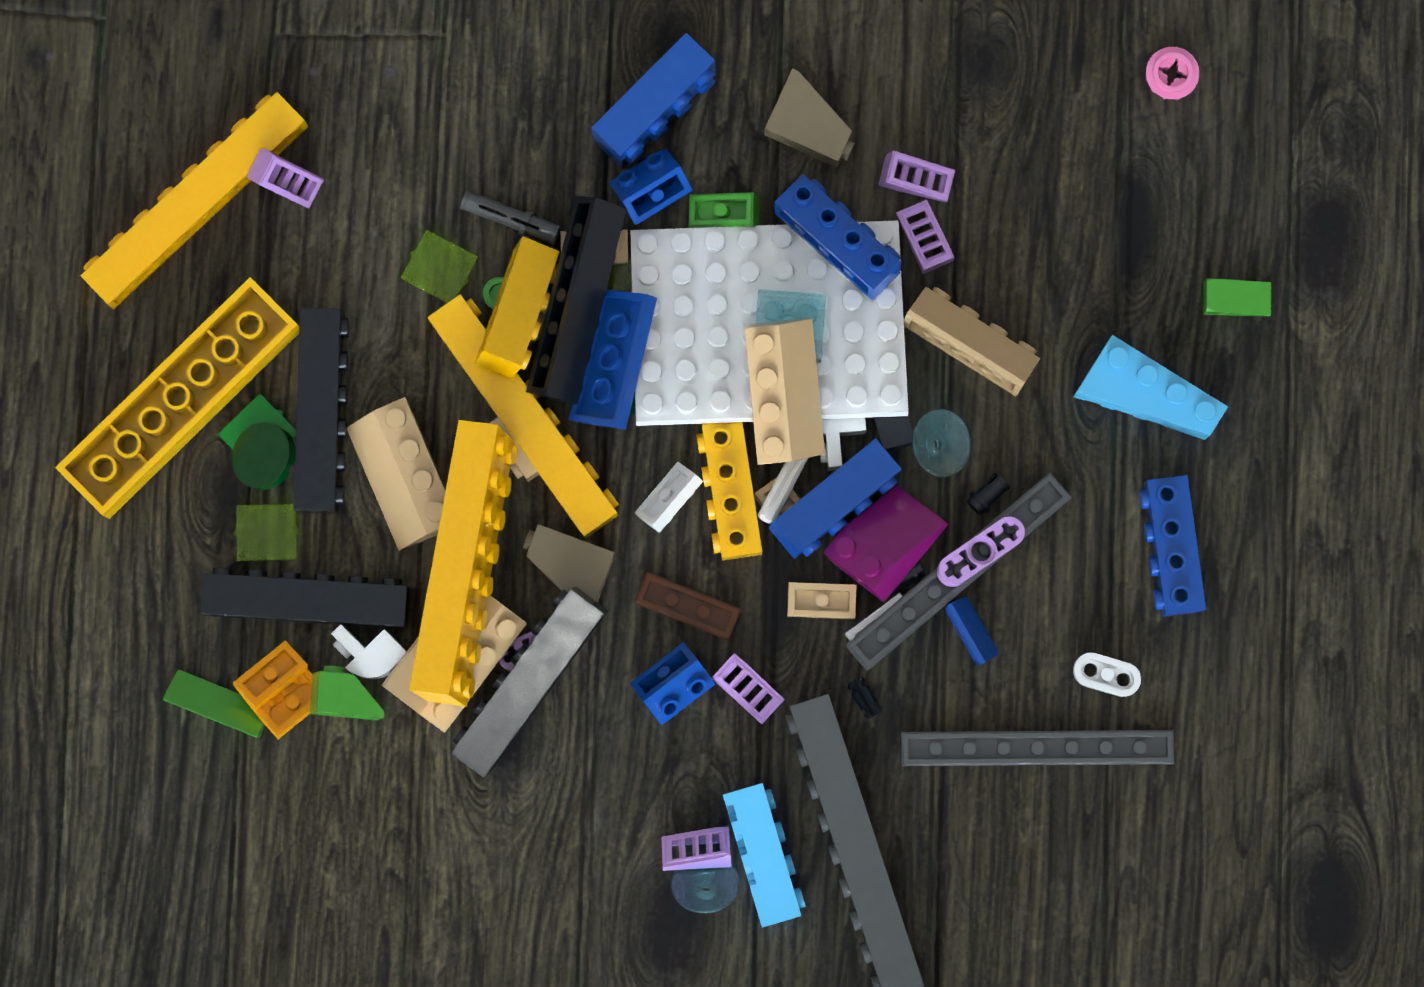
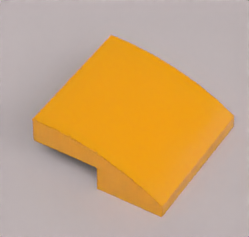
[233,640,313,740]

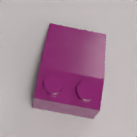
[824,486,948,603]

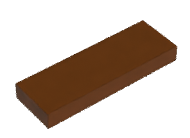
[634,572,741,641]

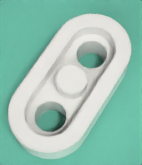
[1073,653,1141,697]

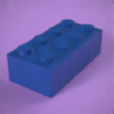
[591,33,716,169]

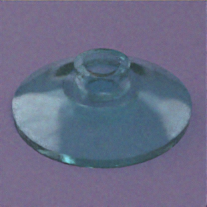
[912,409,971,477]
[671,864,740,913]

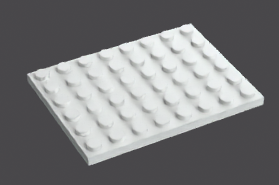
[630,220,909,426]

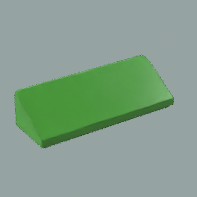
[163,669,265,738]

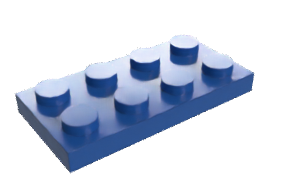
[569,290,657,430]

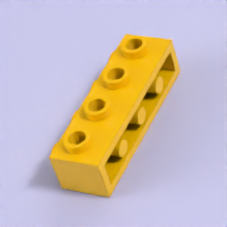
[475,236,560,379]
[696,422,762,561]

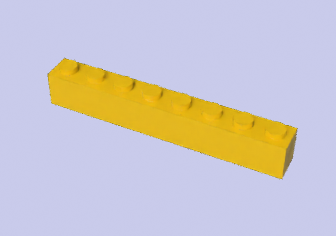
[80,92,308,310]
[427,294,619,539]

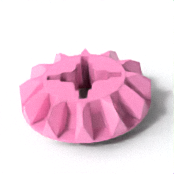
[1146,47,1199,100]

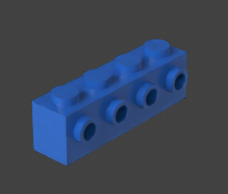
[775,174,901,301]
[769,438,902,559]
[1139,475,1206,617]

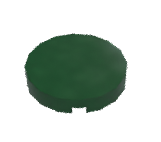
[232,422,296,491]

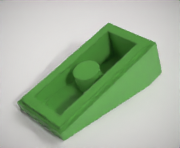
[689,192,760,228]
[1203,279,1271,316]

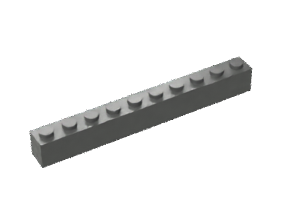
[785,694,924,987]

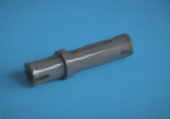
[460,190,561,245]

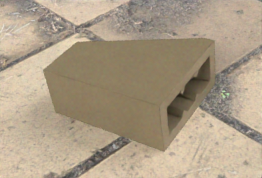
[764,68,855,167]
[523,524,615,603]

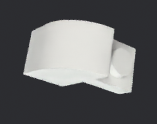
[820,418,866,471]
[331,624,407,679]

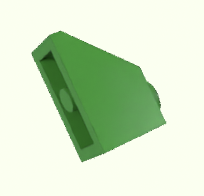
[310,666,384,720]

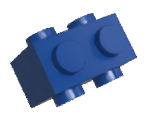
[608,148,693,225]
[629,642,715,726]

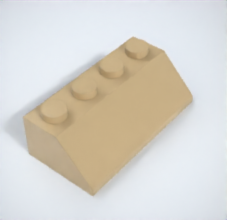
[904,287,1040,397]
[744,318,825,465]
[347,397,446,551]
[382,596,527,733]

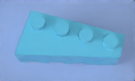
[1073,335,1228,440]
[723,783,806,928]

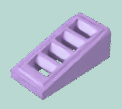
[247,148,324,209]
[879,150,955,203]
[896,200,955,274]
[712,653,785,724]
[661,826,731,871]

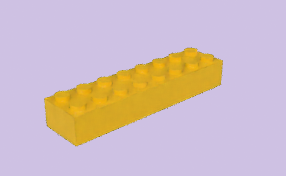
[55,277,299,519]
[409,420,517,707]

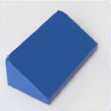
[945,597,999,666]

